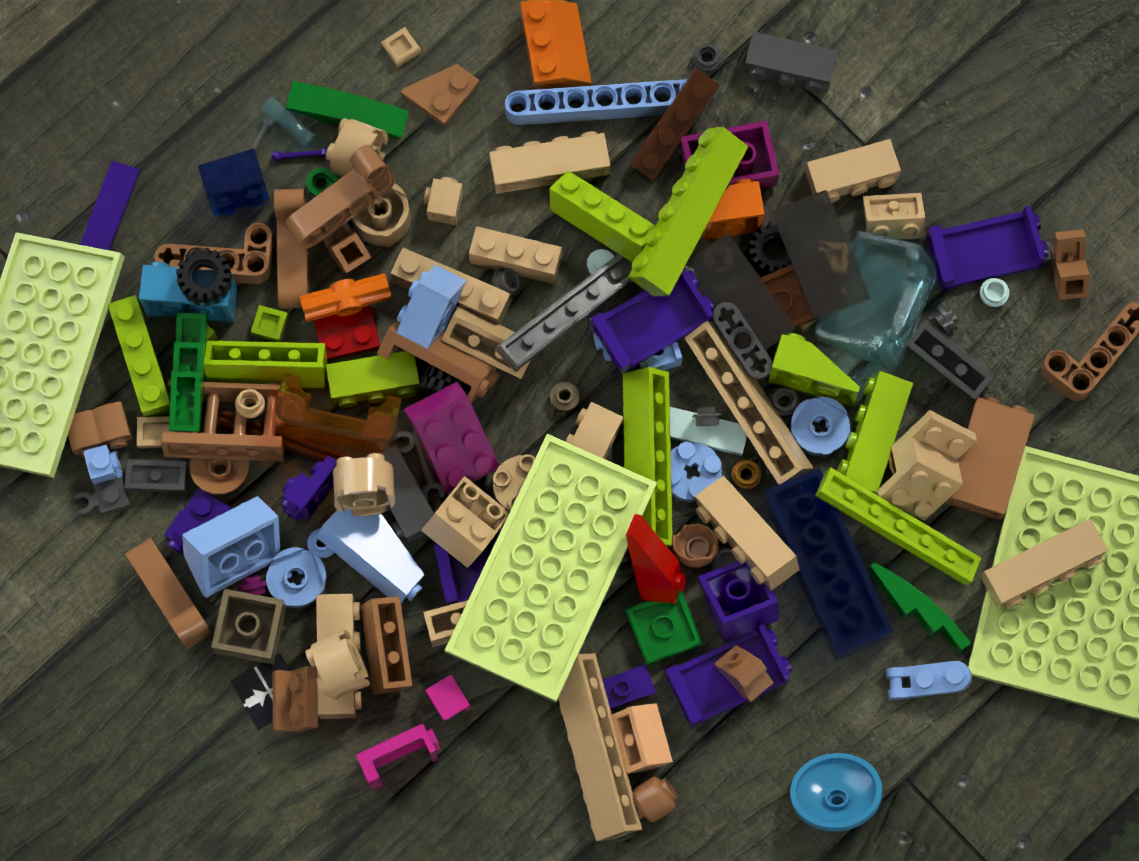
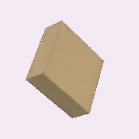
[381,27,421,68]

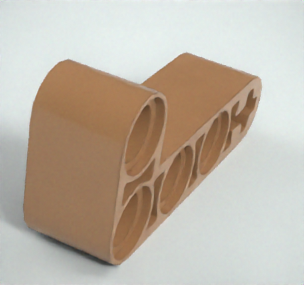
[285,145,395,249]
[274,188,309,309]
[154,223,274,284]
[1040,302,1139,401]
[125,537,212,650]

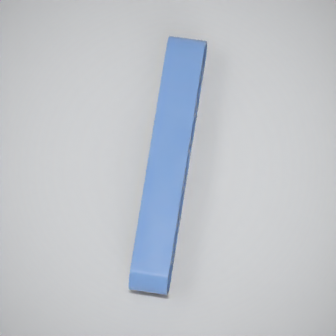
[505,79,687,125]

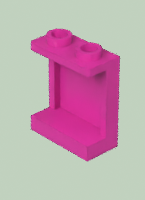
[356,724,441,791]

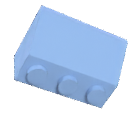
[182,496,280,598]

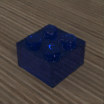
[198,148,269,216]

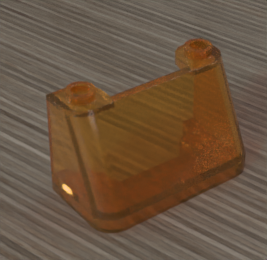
[275,374,402,454]

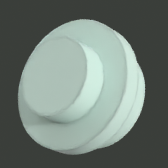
[587,249,614,275]
[980,278,1009,307]

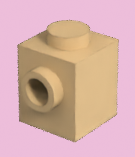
[424,177,463,225]

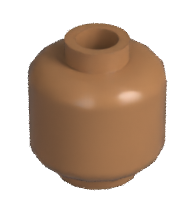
[632,776,678,822]

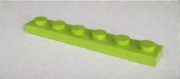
[815,468,981,586]

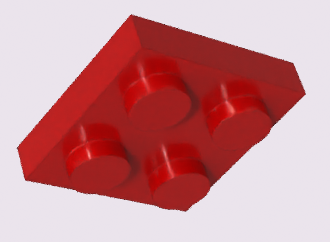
[314,305,380,361]

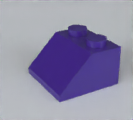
[698,561,779,642]

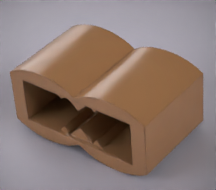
[68,401,133,458]

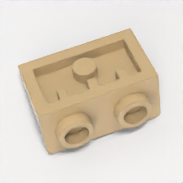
[863,193,925,241]

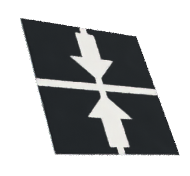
[230,653,290,730]

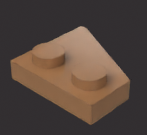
[401,64,480,127]

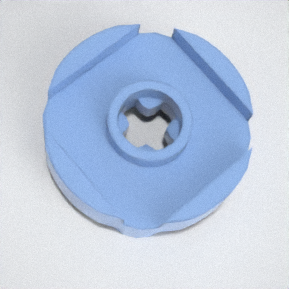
[791,396,850,457]
[671,442,722,502]
[266,547,327,608]

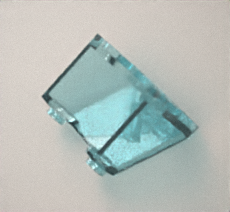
[814,231,936,370]

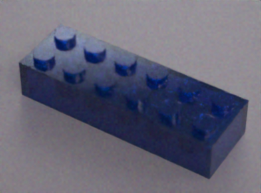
[763,468,894,661]

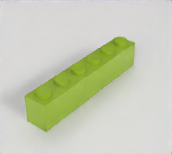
[628,126,748,297]
[623,367,673,547]

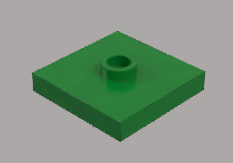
[624,592,703,666]

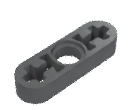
[713,302,772,380]

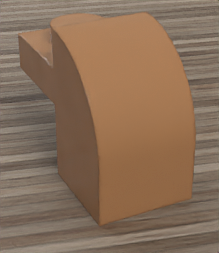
[322,222,371,273]
[1051,229,1090,300]

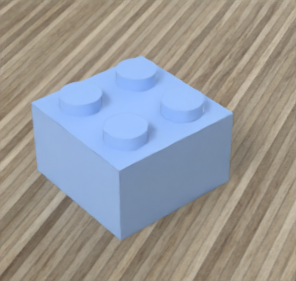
[396,265,467,349]

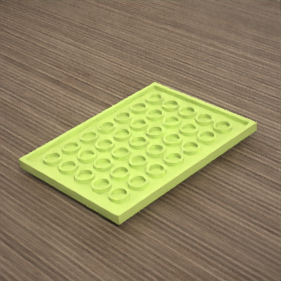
[967,446,1139,721]

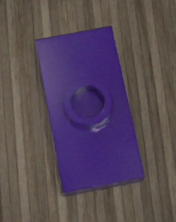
[603,664,656,710]

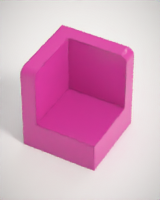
[425,675,471,721]

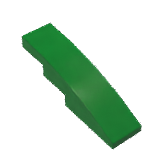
[285,81,409,140]
[169,313,208,432]
[868,563,971,655]

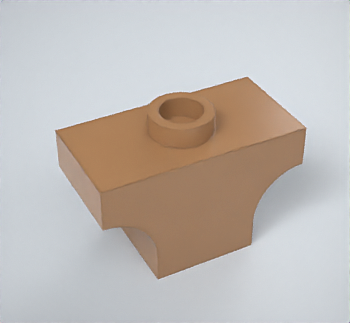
[714,645,774,702]

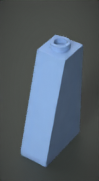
[316,508,424,603]

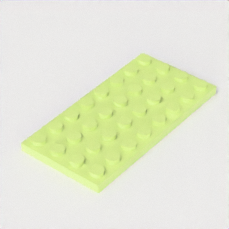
[0,233,125,478]
[445,434,657,702]

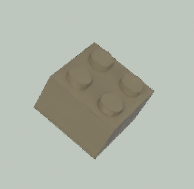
[211,589,287,665]

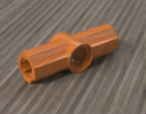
[299,273,392,322]

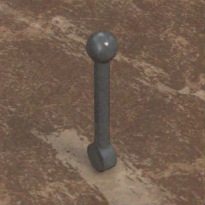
[241,116,274,169]

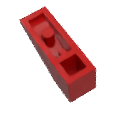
[626,514,686,603]

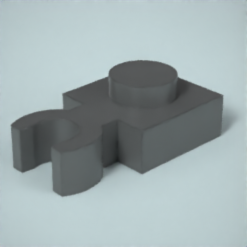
[74,477,131,517]

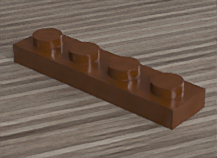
[629,68,720,180]

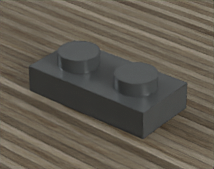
[125,459,188,493]

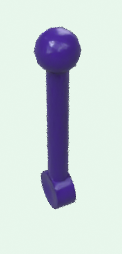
[271,148,328,162]

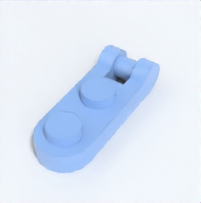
[885,661,972,700]

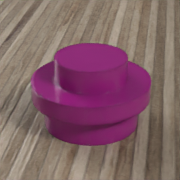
[237,575,267,595]

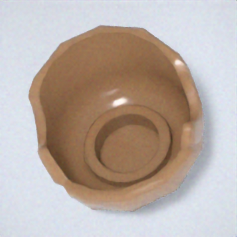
[672,523,719,568]

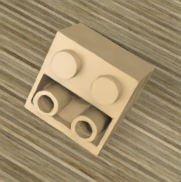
[421,476,510,568]

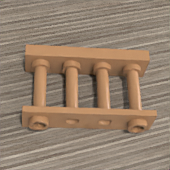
[161,380,289,462]

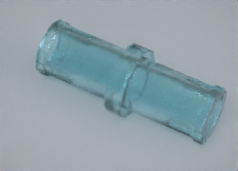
[261,96,316,148]

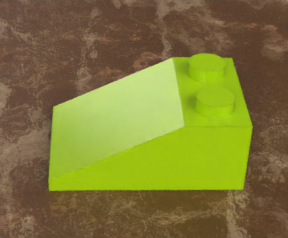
[768,333,860,407]

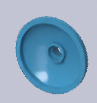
[790,753,883,831]

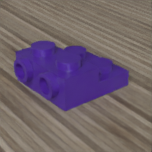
[280,455,337,523]
[164,488,232,554]

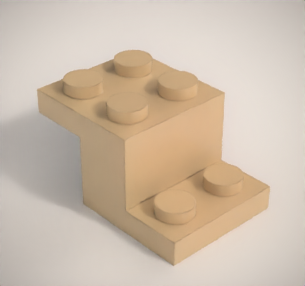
[877,410,977,521]

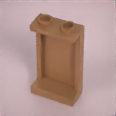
[377,321,499,403]
[944,396,1035,521]

